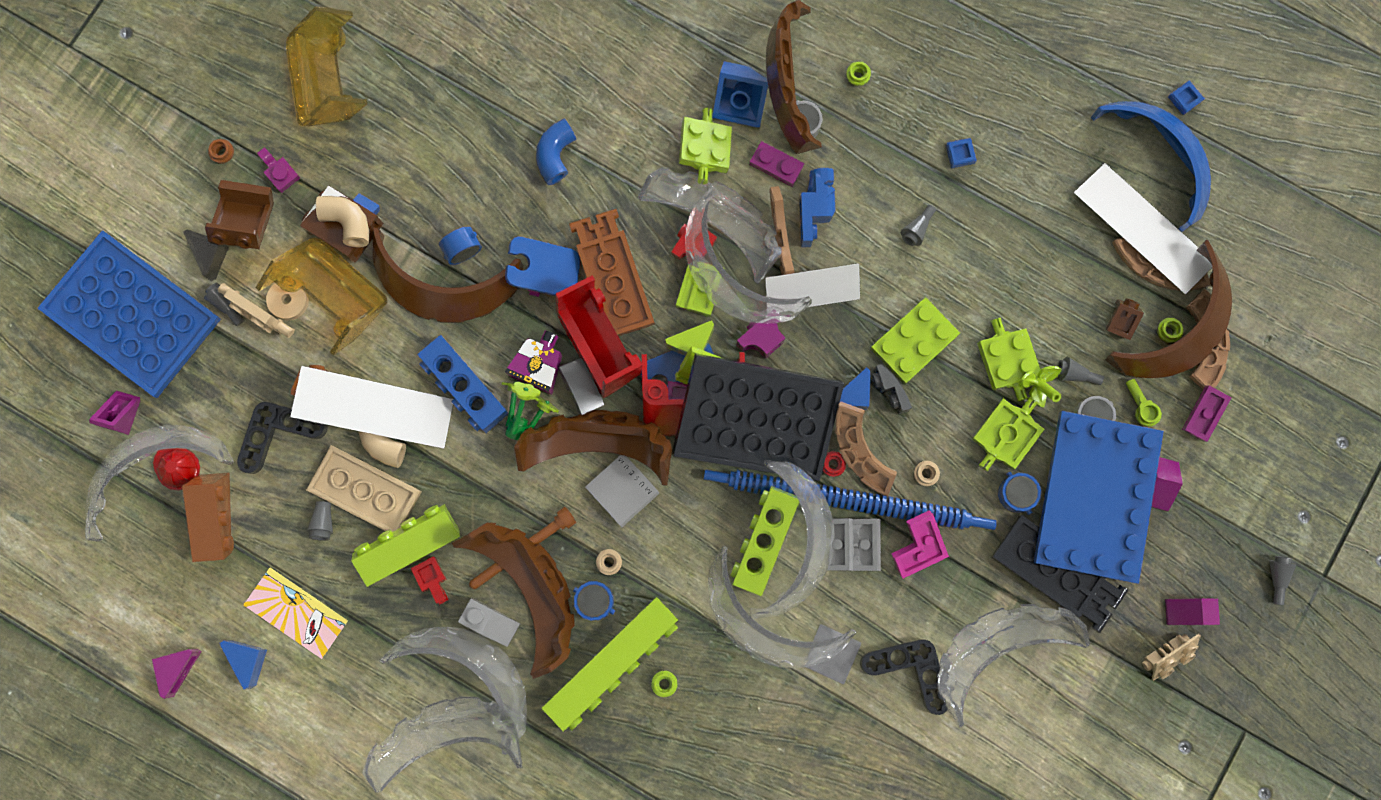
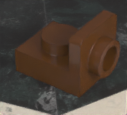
[1106,298,1144,340]

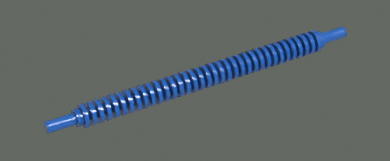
[704,469,996,530]

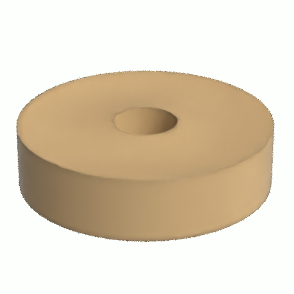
[266,279,309,321]

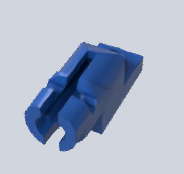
[799,168,836,247]

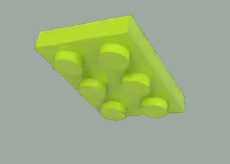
[870,297,960,385]

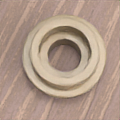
[914,461,940,486]
[596,549,622,575]

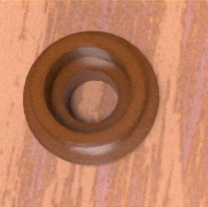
[208,139,234,164]

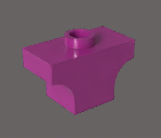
[736,308,785,359]

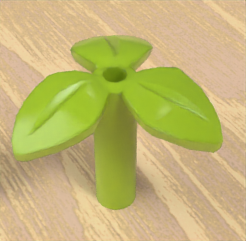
[1020,366,1062,408]

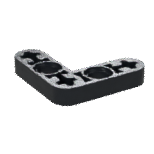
[237,402,328,474]
[860,639,949,715]

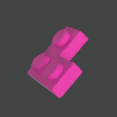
[891,510,949,579]

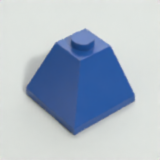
[712,61,768,128]

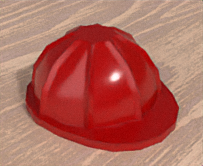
[153,445,200,491]

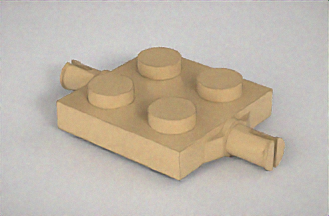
[218,283,295,338]

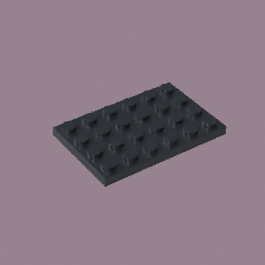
[672,353,845,481]

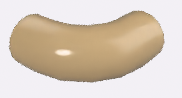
[316,196,369,247]
[358,431,406,468]

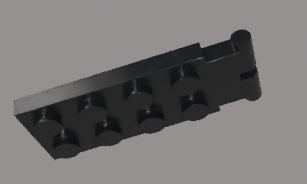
[991,515,1128,633]

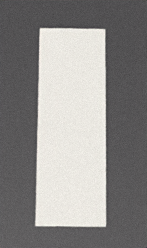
[1074,164,1212,294]
[291,366,453,448]

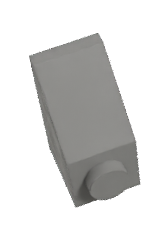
[458,598,520,647]

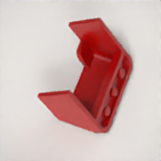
[556,275,643,398]
[642,352,745,436]

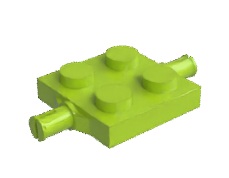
[679,108,732,185]
[977,318,1040,402]
[972,397,1045,471]

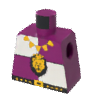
[505,330,562,395]

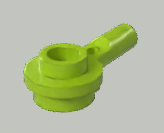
[1125,378,1162,427]

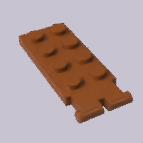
[569,209,655,336]

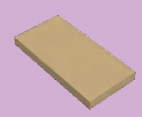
[306,445,422,532]

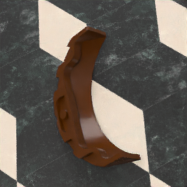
[766,0,822,154]
[373,227,523,323]
[1105,239,1232,378]
[514,410,672,486]
[452,523,574,679]

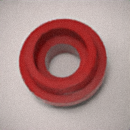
[822,451,846,477]

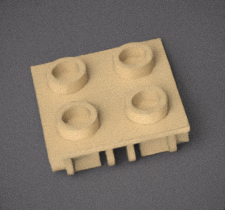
[1142,634,1200,681]

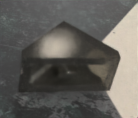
[183,230,229,282]

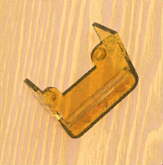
[286,6,367,126]
[255,238,388,355]

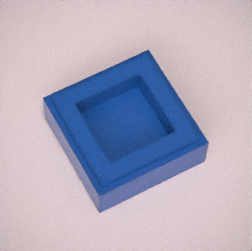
[1168,80,1205,115]
[946,138,977,169]

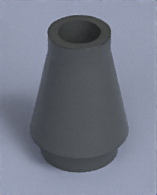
[307,501,333,541]

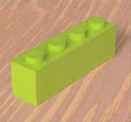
[351,504,460,587]

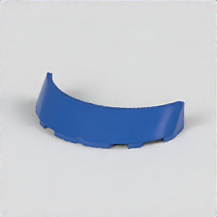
[1091,101,1211,232]

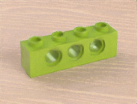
[730,486,800,596]

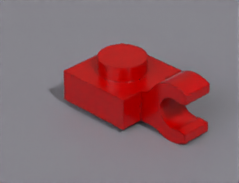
[411,556,449,605]

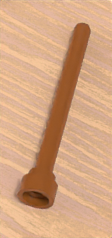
[469,507,577,589]

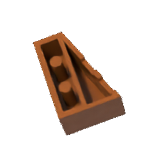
[182,472,234,562]

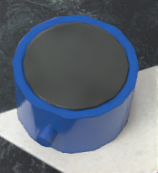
[438,227,482,265]
[998,471,1041,515]
[573,581,615,621]

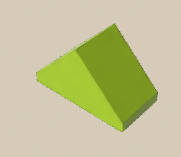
[665,320,714,356]

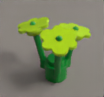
[501,381,559,441]

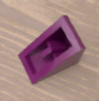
[89,391,140,435]
[1151,457,1183,511]
[1165,598,1220,625]
[152,649,202,699]

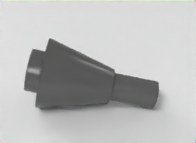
[900,205,936,246]
[204,283,244,326]
[1057,356,1104,385]
[1269,556,1297,605]

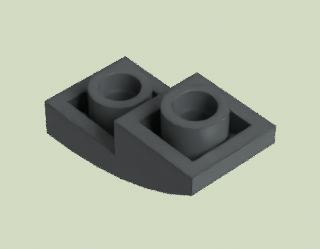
[558,358,604,415]
[872,364,912,414]

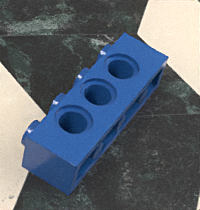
[417,335,509,433]

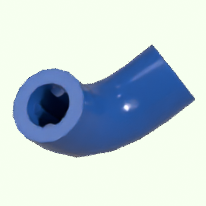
[536,118,576,185]

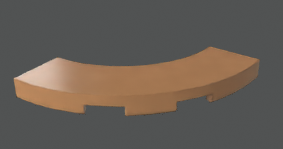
[769,186,794,275]
[1112,237,1211,291]
[1185,289,1230,390]
[835,401,897,497]

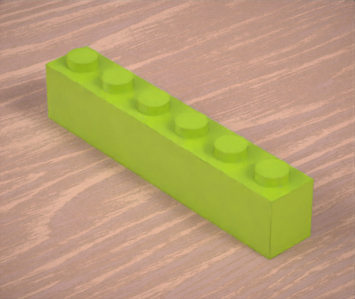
[542,597,678,732]

